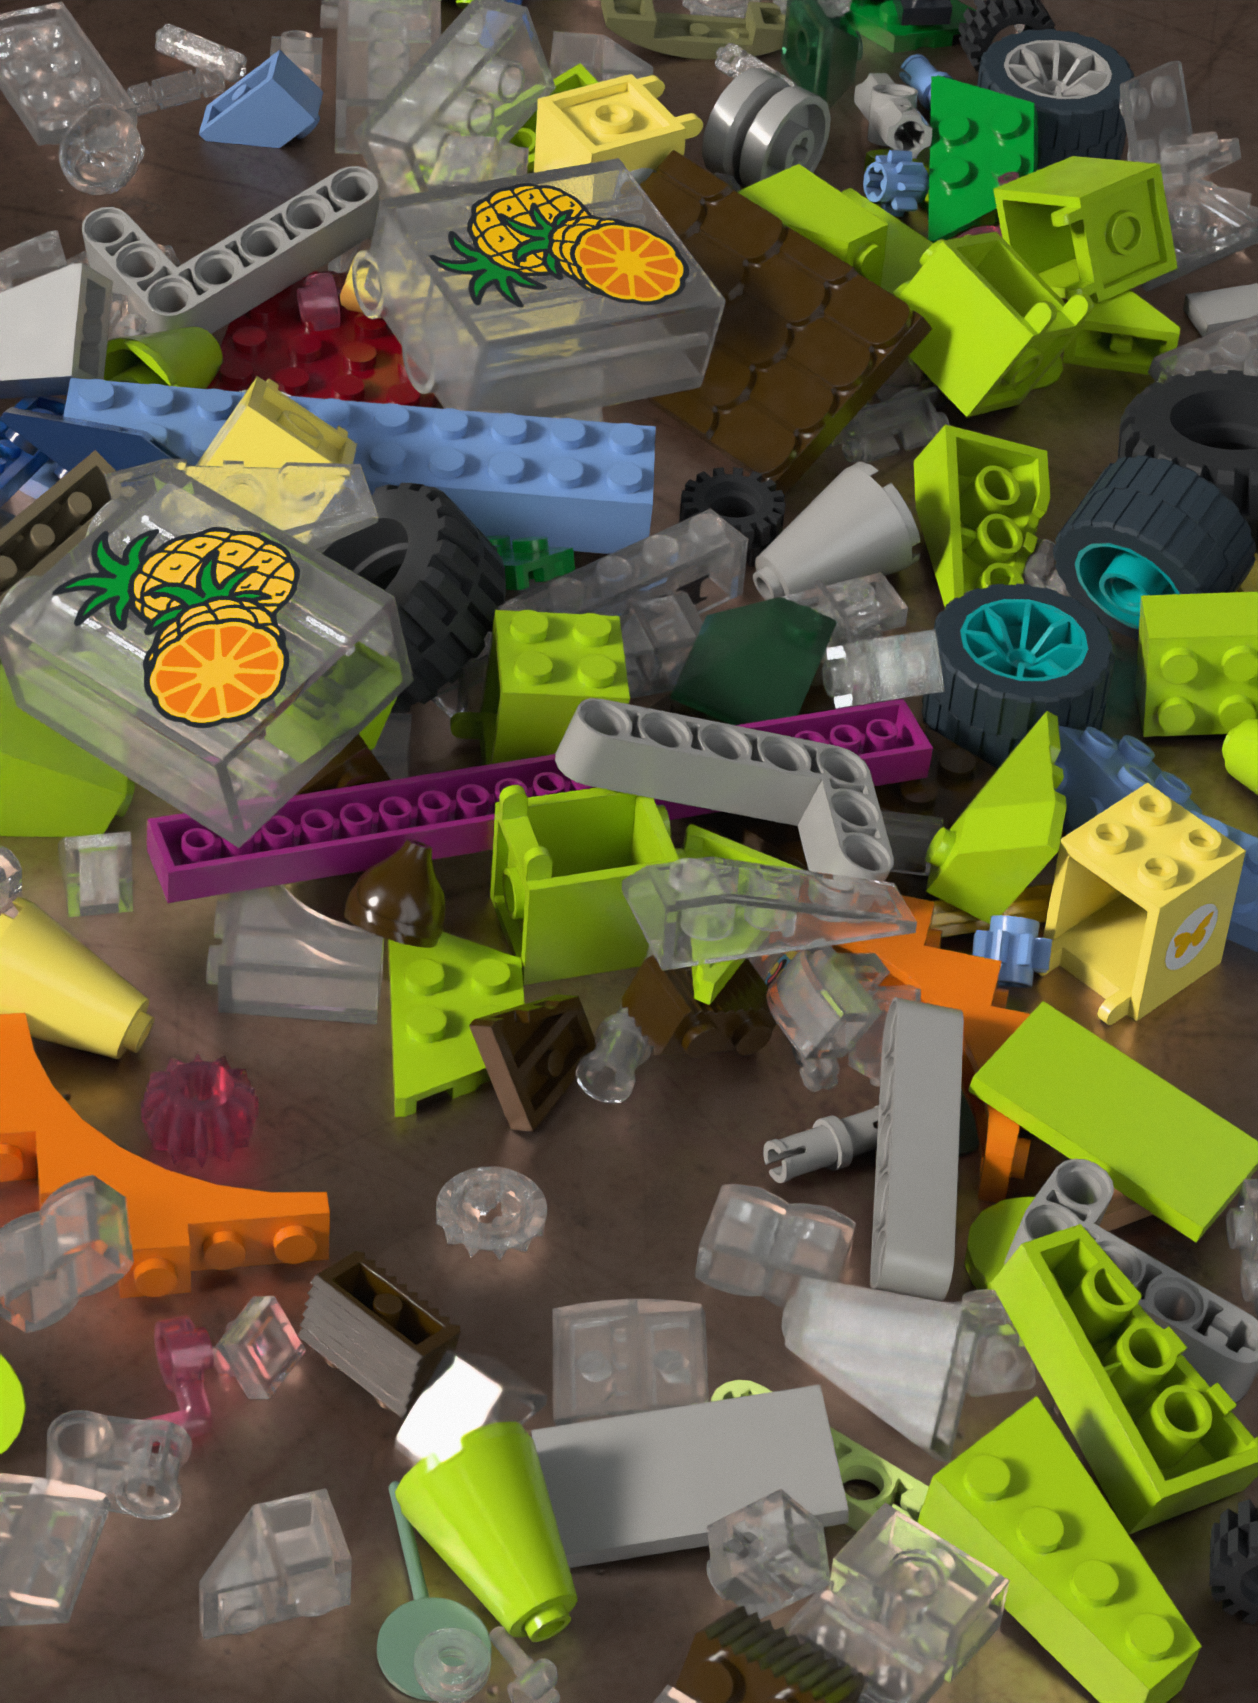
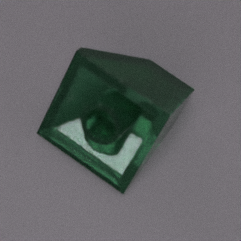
[781,0,863,110]
[670,597,837,725]

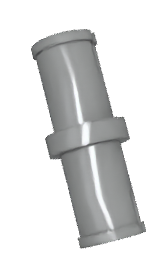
[763,1105,879,1183]

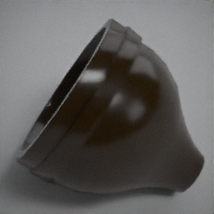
[344,839,446,948]

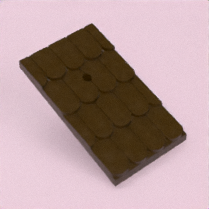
[549,150,933,496]

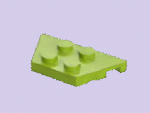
[388,931,525,1117]

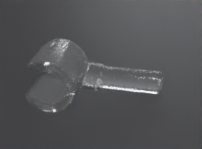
[489,1626,560,1703]

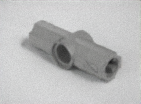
[854,73,932,159]

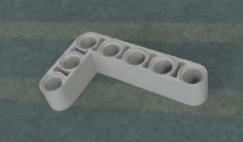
[82,166,382,334]
[555,698,894,920]

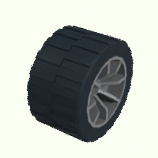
[977,29,1135,170]

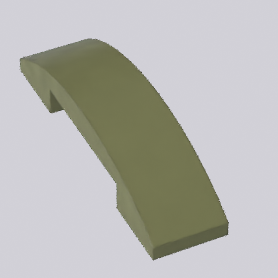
[600,0,805,59]

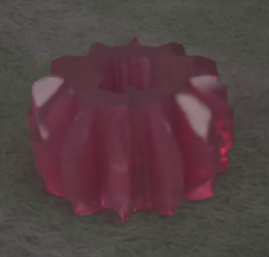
[141,1051,258,1168]

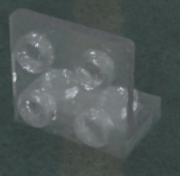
[1119,61,1241,186]

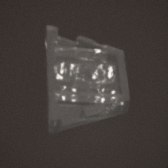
[1141,176,1258,291]

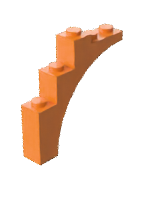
[764,875,1031,1203]
[0,1013,330,1298]

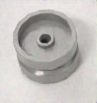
[702,68,831,188]

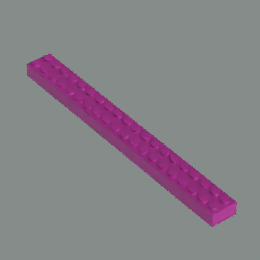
[147,699,933,903]

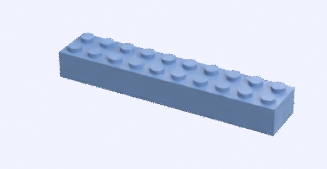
[56,378,656,557]

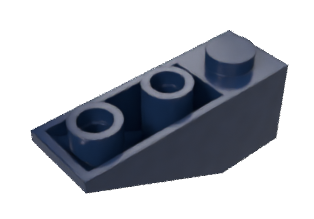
[0,407,194,530]

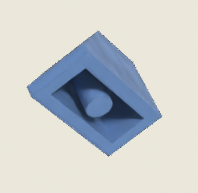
[199,50,323,148]

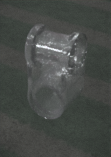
[46,1410,193,1520]

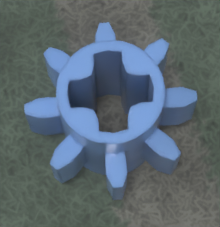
[863,150,929,217]
[972,915,1052,988]

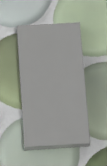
[531,1384,849,1568]

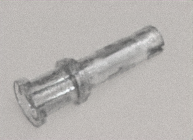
[575,938,688,1104]

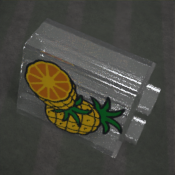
[352,158,726,418]
[0,464,414,848]

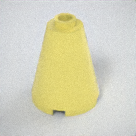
[0,897,155,1059]

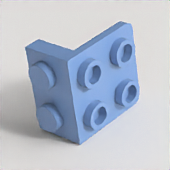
[1054,725,1202,835]

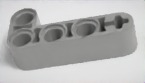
[1004,1159,1258,1402]

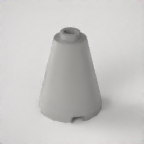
[753,461,920,608]

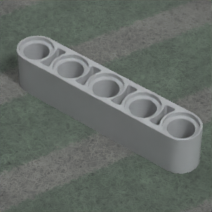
[870,997,964,1302]

